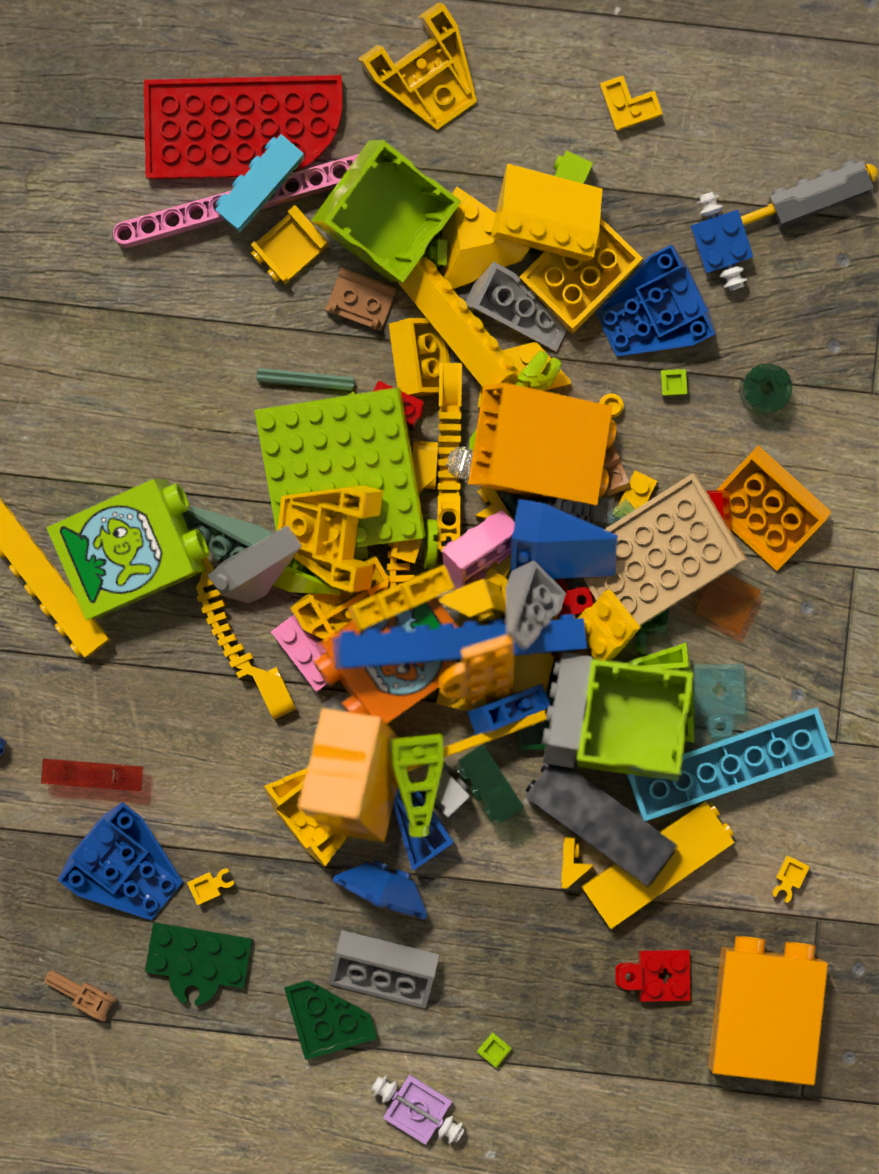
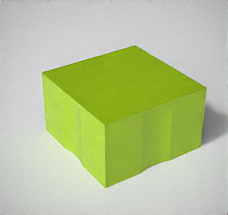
[311,140,461,283]
[577,659,693,781]

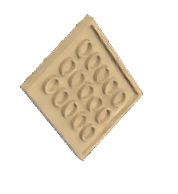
[583,473,747,626]

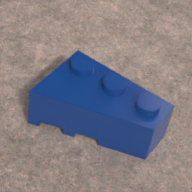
[393,779,454,871]

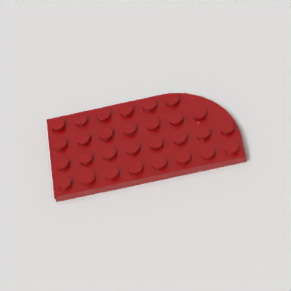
[144,75,343,180]

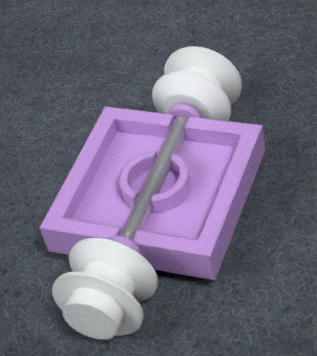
[371,1074,464,1145]

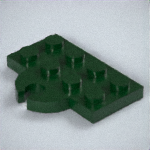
[145,922,253,1006]

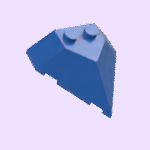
[333,859,427,920]

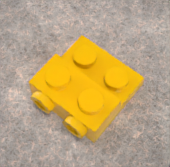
[577,589,641,661]

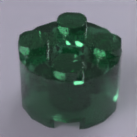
[739,363,792,415]

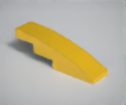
[348,565,454,631]

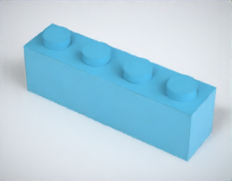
[215,134,305,233]

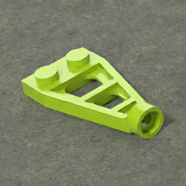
[391,734,443,837]

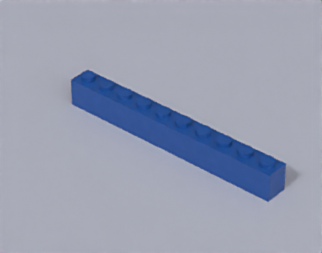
[333,614,587,670]

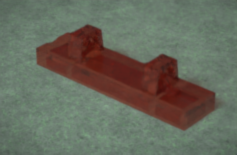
[41,758,144,792]

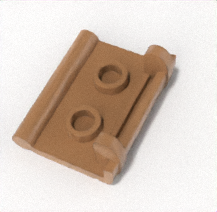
[325,267,397,331]

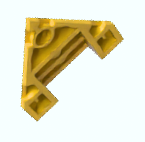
[440,187,531,289]
[290,556,389,639]

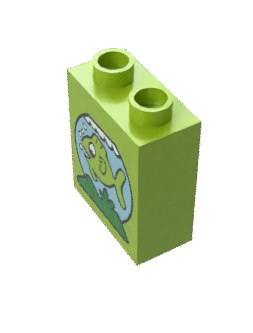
[46,479,210,620]

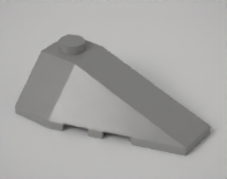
[466,262,567,352]
[208,525,302,604]
[506,561,566,649]

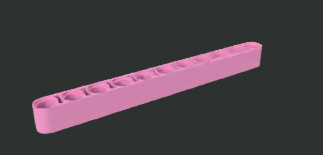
[113,154,359,248]

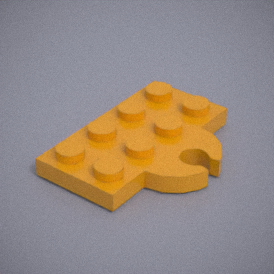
[438,635,514,709]

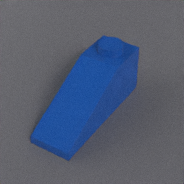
[467,683,550,735]

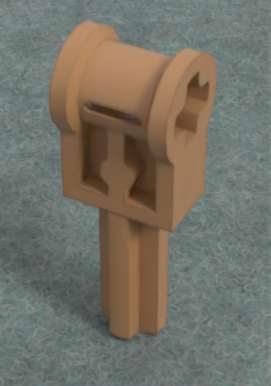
[44,970,117,1022]

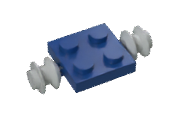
[690,191,754,291]

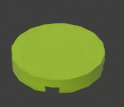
[423,519,438,569]

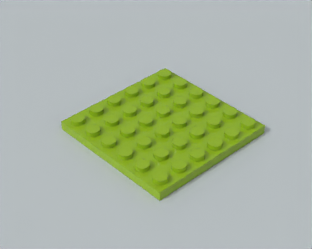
[254,387,426,547]

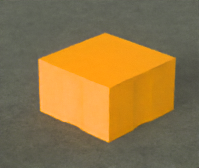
[298,709,399,843]

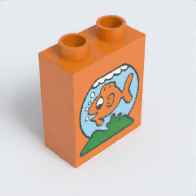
[313,575,462,724]

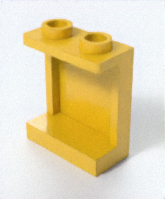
[250,205,329,285]

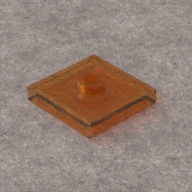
[694,573,761,635]

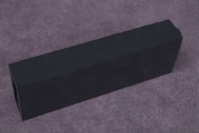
[525,763,678,889]

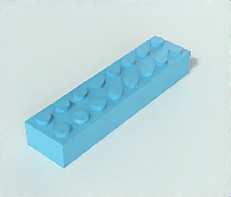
[626,708,834,821]

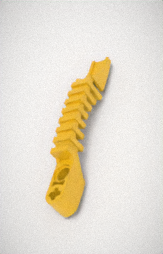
[437,363,462,553]
[387,441,438,588]
[196,557,296,720]

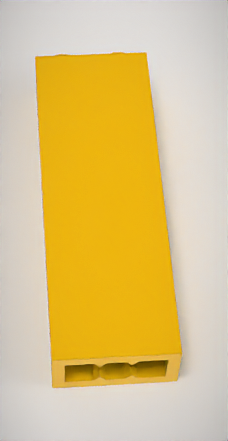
[581,801,735,929]

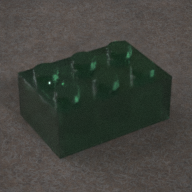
[456,744,525,824]

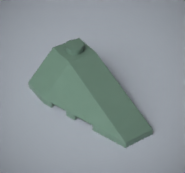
[182,505,272,562]

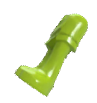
[515,351,561,391]

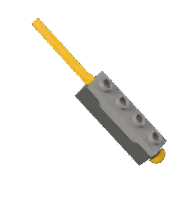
[692,160,878,244]

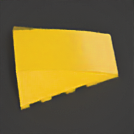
[263,767,348,867]

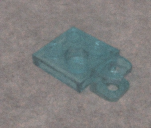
[693,664,745,738]

